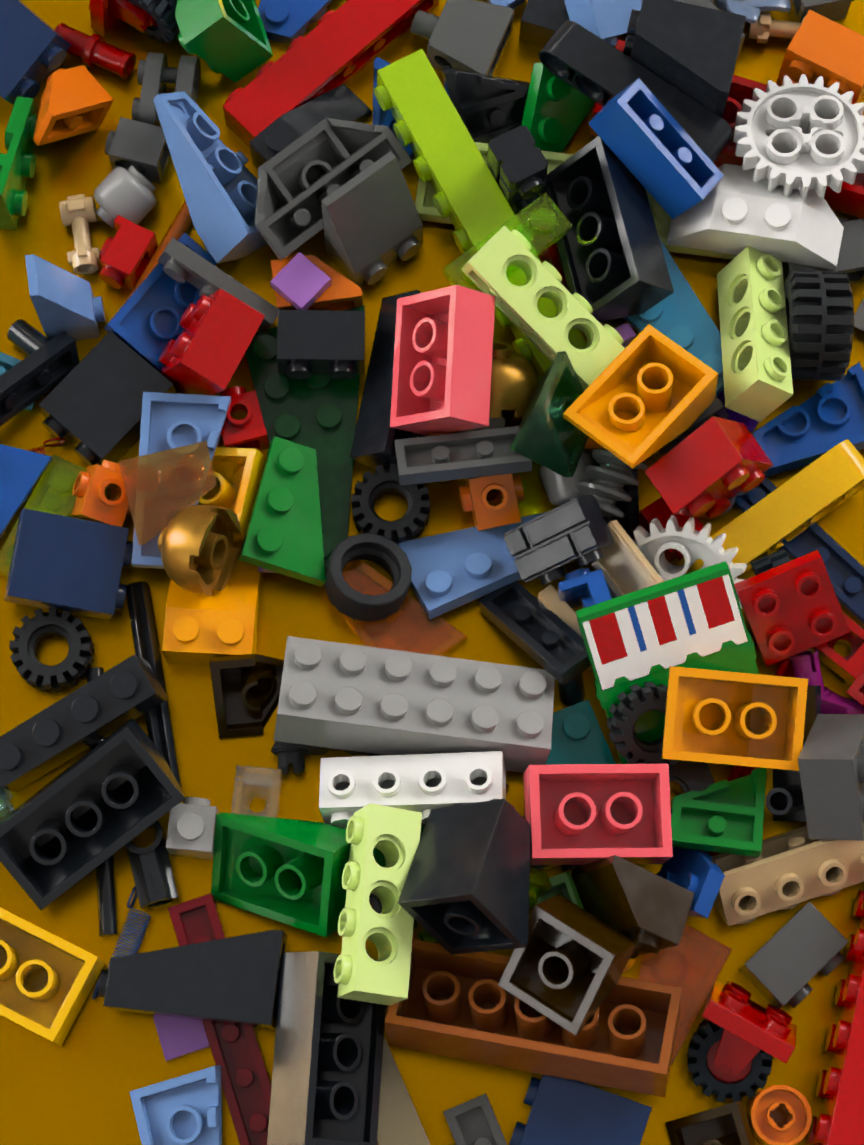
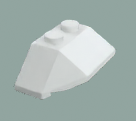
[667,163,844,270]

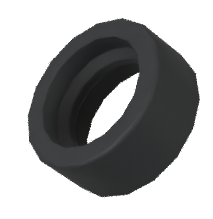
[324,533,412,622]

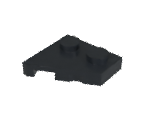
[441,68,530,143]

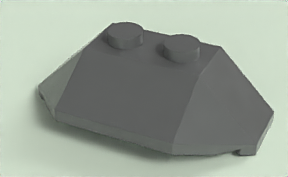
[255,118,412,260]

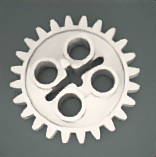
[733,74,864,199]
[608,515,747,617]

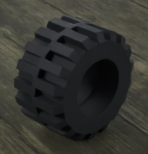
[784,271,854,381]

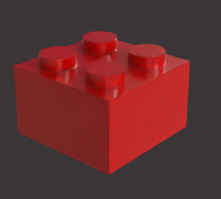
[159,288,265,396]
[645,416,773,519]

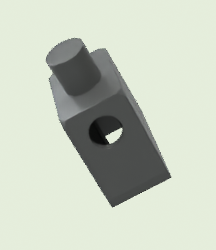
[411,0,514,76]

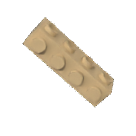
[712,826,864,926]

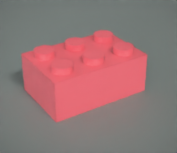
[390,285,495,436]
[523,764,673,866]

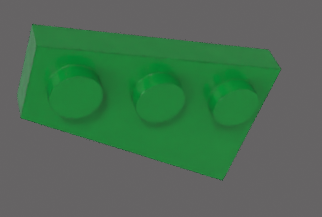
[0,96,37,230]

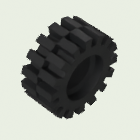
[351,464,430,543]
[9,607,94,693]
[607,682,679,766]

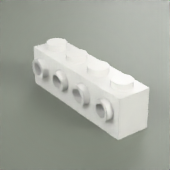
[319,751,506,829]

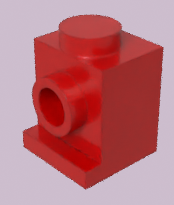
[98,215,158,290]
[221,386,269,451]
[813,614,864,686]

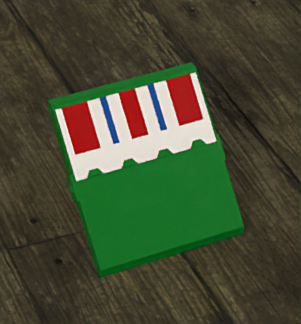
[575,561,759,764]

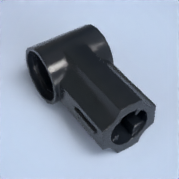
[125,820,180,909]

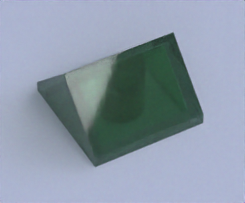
[509,351,589,477]

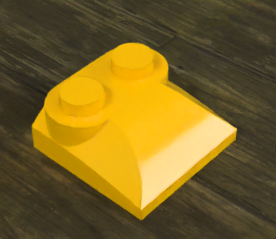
[198,447,265,542]

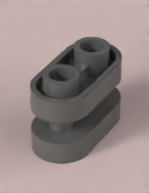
[132,52,201,127]

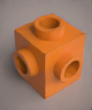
[71,460,137,527]
[459,473,524,531]

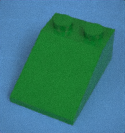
[175,0,274,83]
[211,812,351,937]

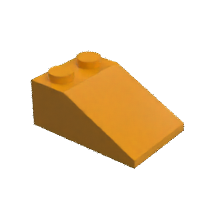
[563,324,718,469]
[162,541,263,666]
[662,666,808,771]

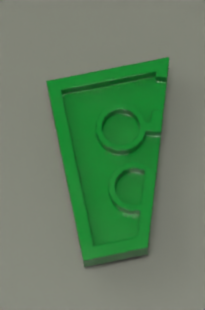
[238,436,326,587]

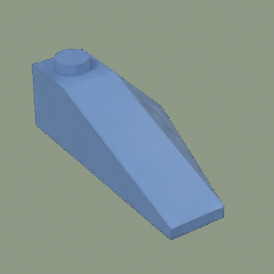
[153,91,268,264]

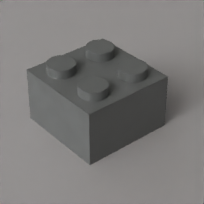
[798,714,864,841]

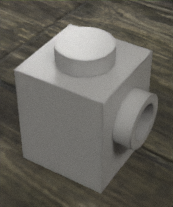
[166,797,219,860]

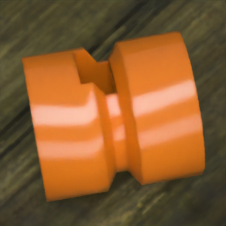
[744,1085,812,1145]

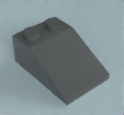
[321,151,423,287]

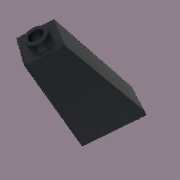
[98,930,288,1029]

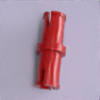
[55,22,136,79]

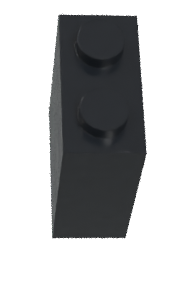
[39,331,176,466]

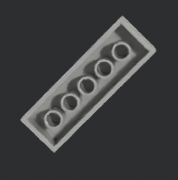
[273,636,555,773]

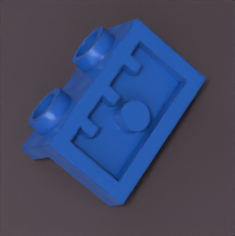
[558,568,612,609]

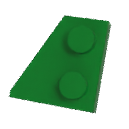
[521,63,595,153]
[670,768,767,858]

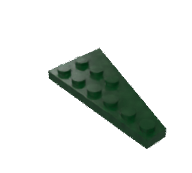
[245,305,365,571]

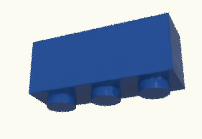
[588,78,724,219]

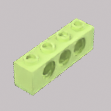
[461,225,625,393]
[717,245,793,422]
[334,803,422,1006]

